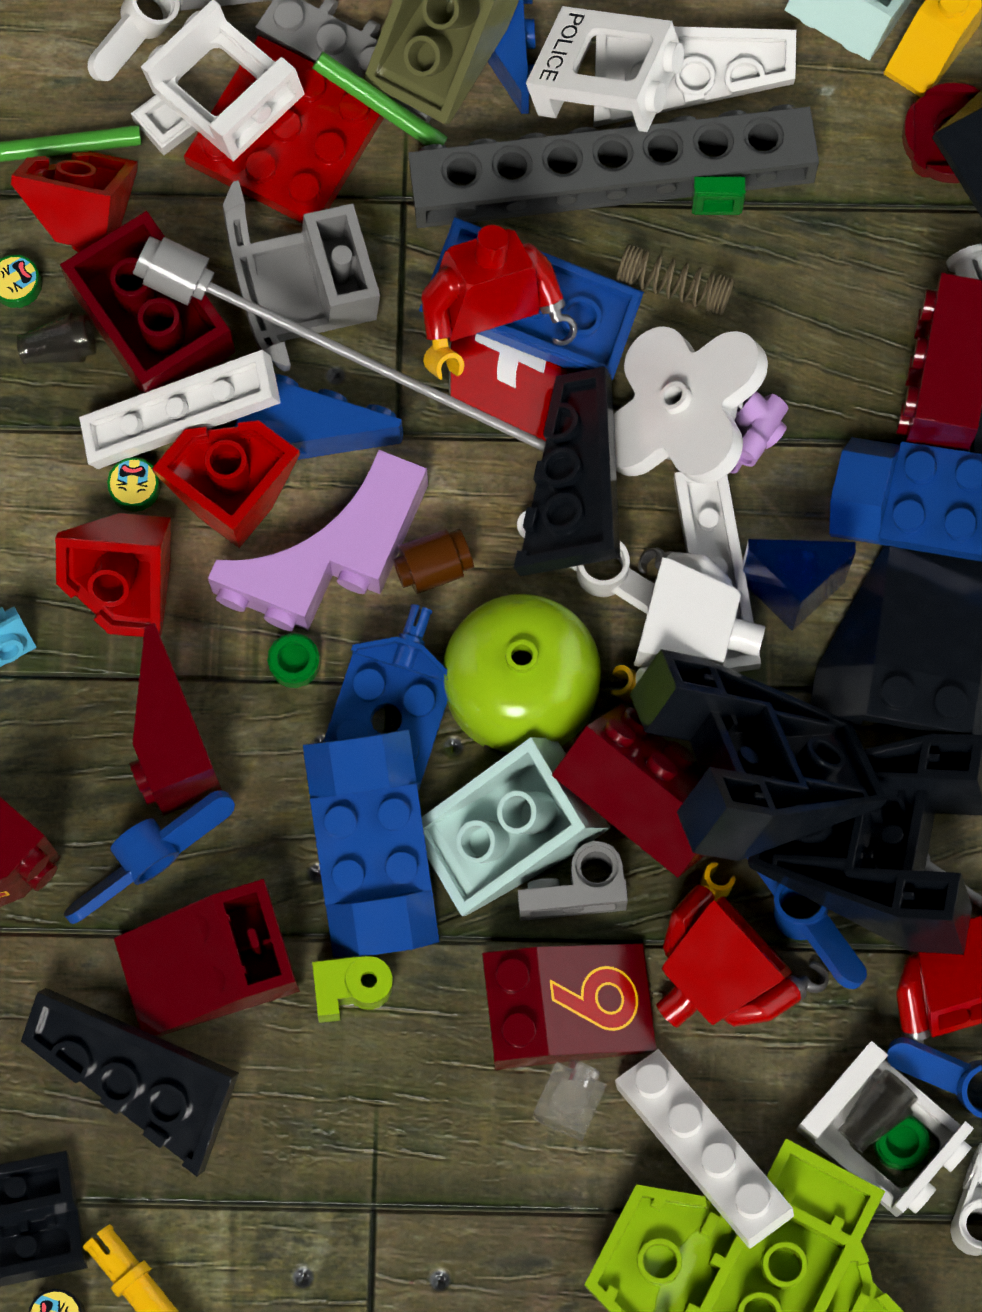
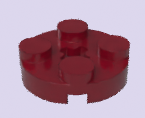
[902,83,980,183]

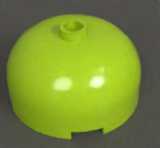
[443,594,601,753]

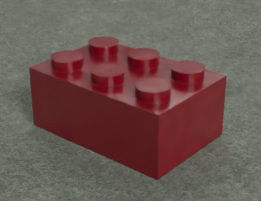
[60,211,235,394]
[896,273,982,452]
[552,704,705,878]

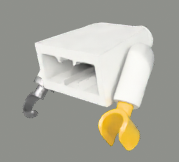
[611,547,765,703]

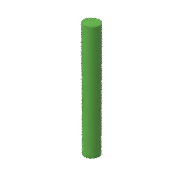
[312,51,448,146]
[0,125,142,162]

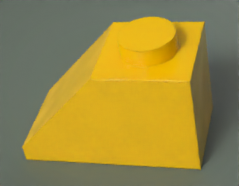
[884,0,982,98]

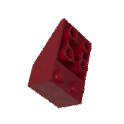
[114,878,300,1037]

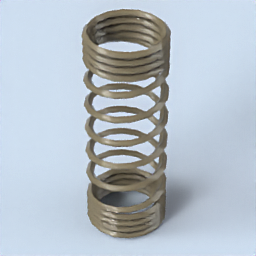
[616,244,734,316]

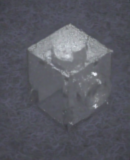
[533,1059,607,1142]

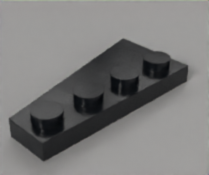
[513,366,621,577]
[21,988,239,1177]

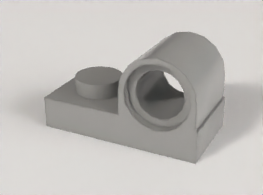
[518,841,628,921]

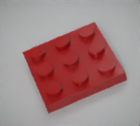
[184,36,384,224]

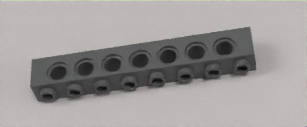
[408,104,819,228]

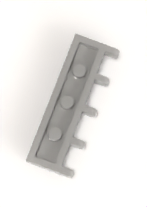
[255,0,432,124]

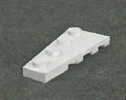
[593,26,796,127]

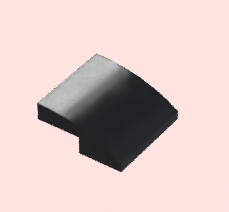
[0,1150,88,1287]

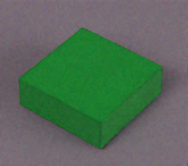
[691,177,746,215]

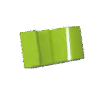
[312,956,393,1023]

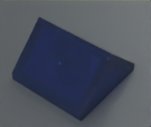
[743,539,856,631]

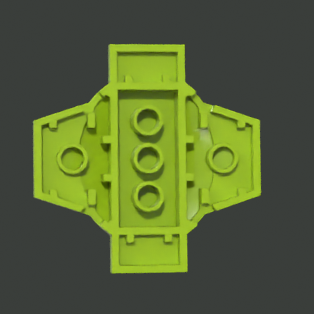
[584,1139,904,1312]

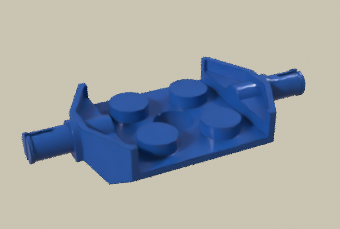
[323,604,448,790]

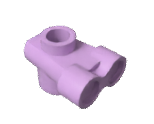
[730,391,789,474]

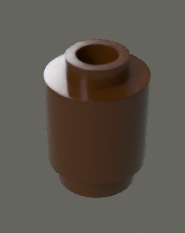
[393,528,474,594]

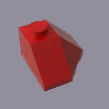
[11,151,138,252]
[152,420,300,548]
[55,513,171,637]

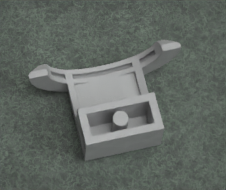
[223,180,380,372]

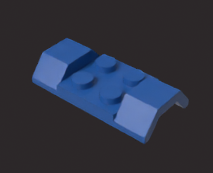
[829,437,982,562]
[303,729,439,958]

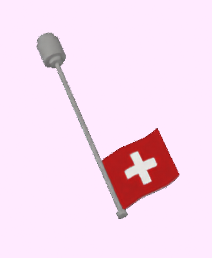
[133,236,567,452]

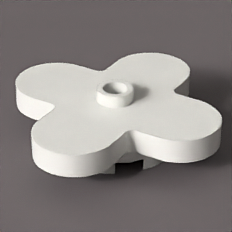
[613,327,768,484]

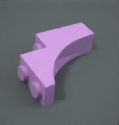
[208,450,428,631]

